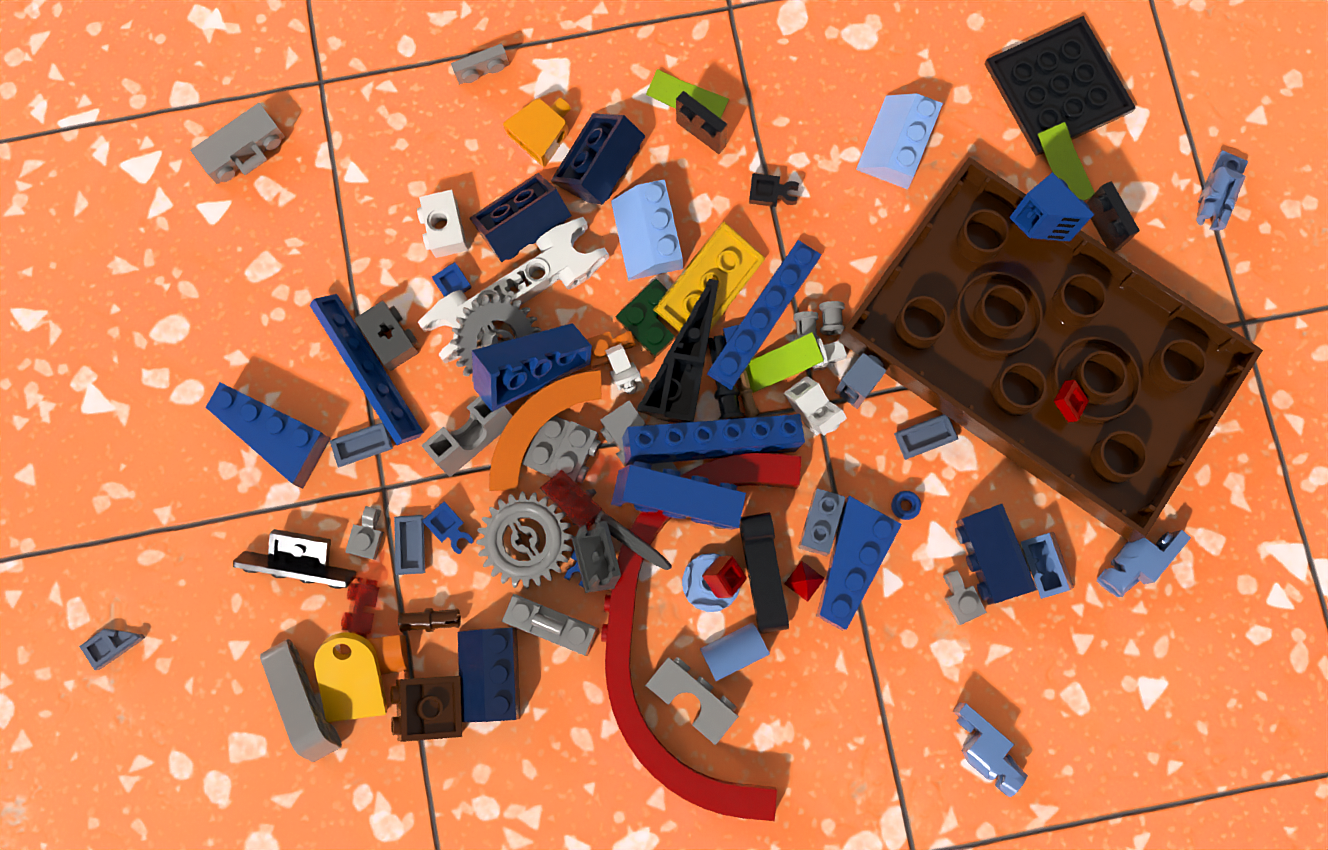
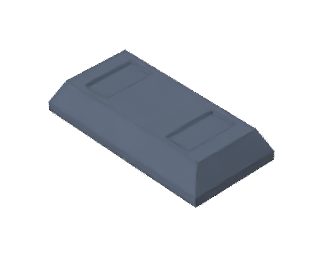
[894,414,959,460]
[329,423,393,468]
[394,515,425,575]

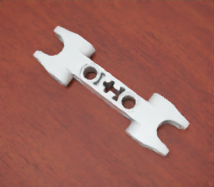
[418,217,609,364]

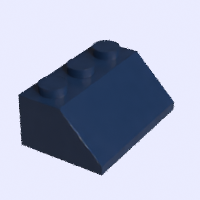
[551,113,645,205]
[469,173,572,262]
[955,503,1037,605]
[457,627,521,722]

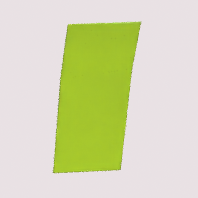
[646,69,729,119]
[1038,122,1095,201]
[746,332,824,393]

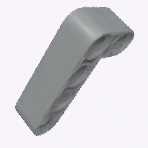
[260,639,342,762]

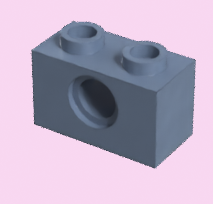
[835,353,887,409]
[798,488,846,556]

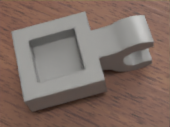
[345,506,384,560]
[943,570,987,625]

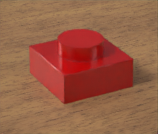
[1054,380,1089,422]

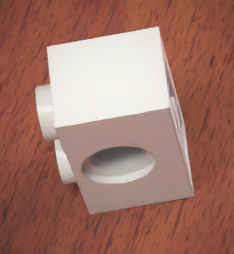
[417,189,468,258]

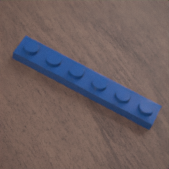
[707,240,822,390]
[309,294,424,446]

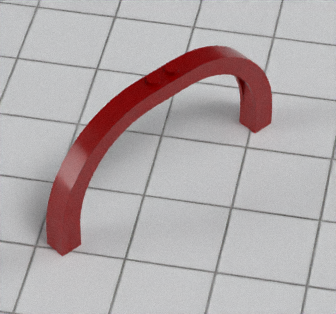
[601,453,802,822]

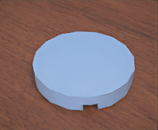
[682,553,740,612]

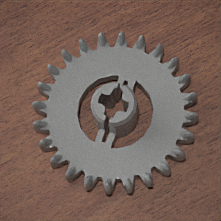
[450,294,542,382]
[476,491,573,589]

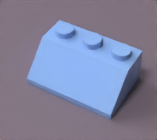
[856,93,943,189]
[611,179,683,281]

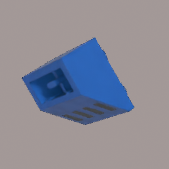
[1009,172,1095,242]

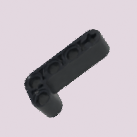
[739,512,789,634]

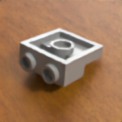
[522,416,601,488]

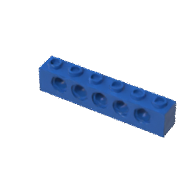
[622,414,805,466]

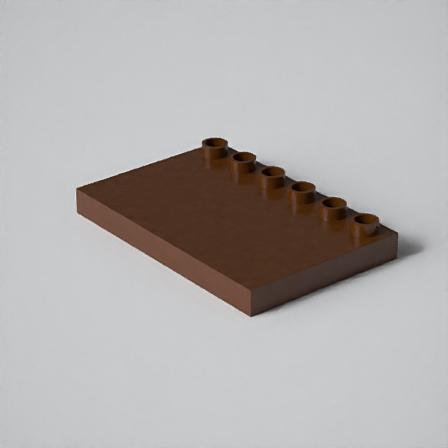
[838,157,1263,542]

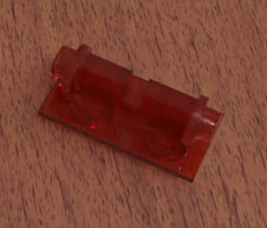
[540,470,602,529]
[341,577,380,639]

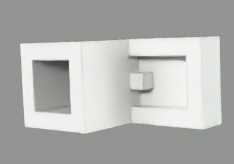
[784,376,847,436]

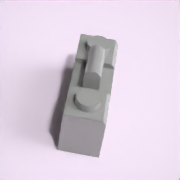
[190,103,285,184]
[502,594,599,656]

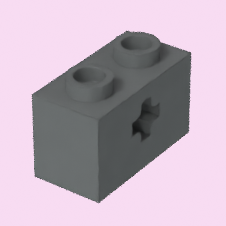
[354,300,419,371]

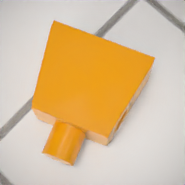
[503,97,571,168]

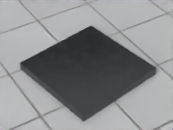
[984,16,1136,157]

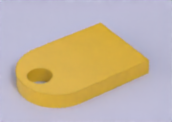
[314,632,388,722]

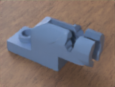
[1196,150,1248,231]
[1096,530,1191,597]
[952,702,1028,797]

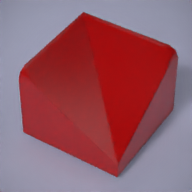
[702,555,747,598]

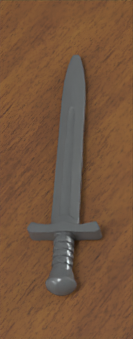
[554,483,672,570]

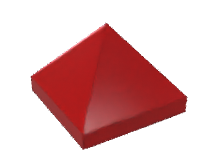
[784,561,825,602]

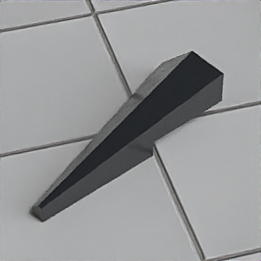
[637,279,719,423]

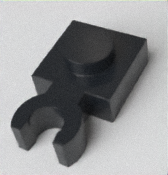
[749,173,799,207]

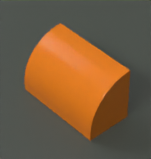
[340,635,409,675]

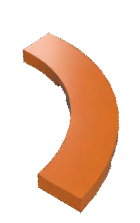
[489,370,602,491]

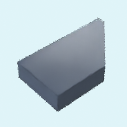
[79,629,145,671]

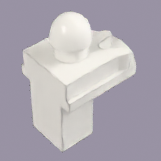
[812,338,847,371]
[605,344,642,394]

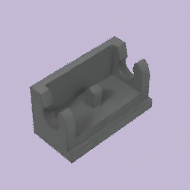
[572,521,621,593]

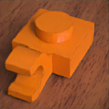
[587,331,636,369]

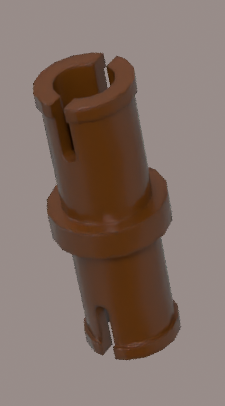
[398,608,461,632]

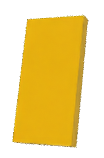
[653,221,766,332]

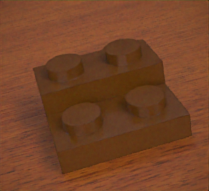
[390,676,462,742]

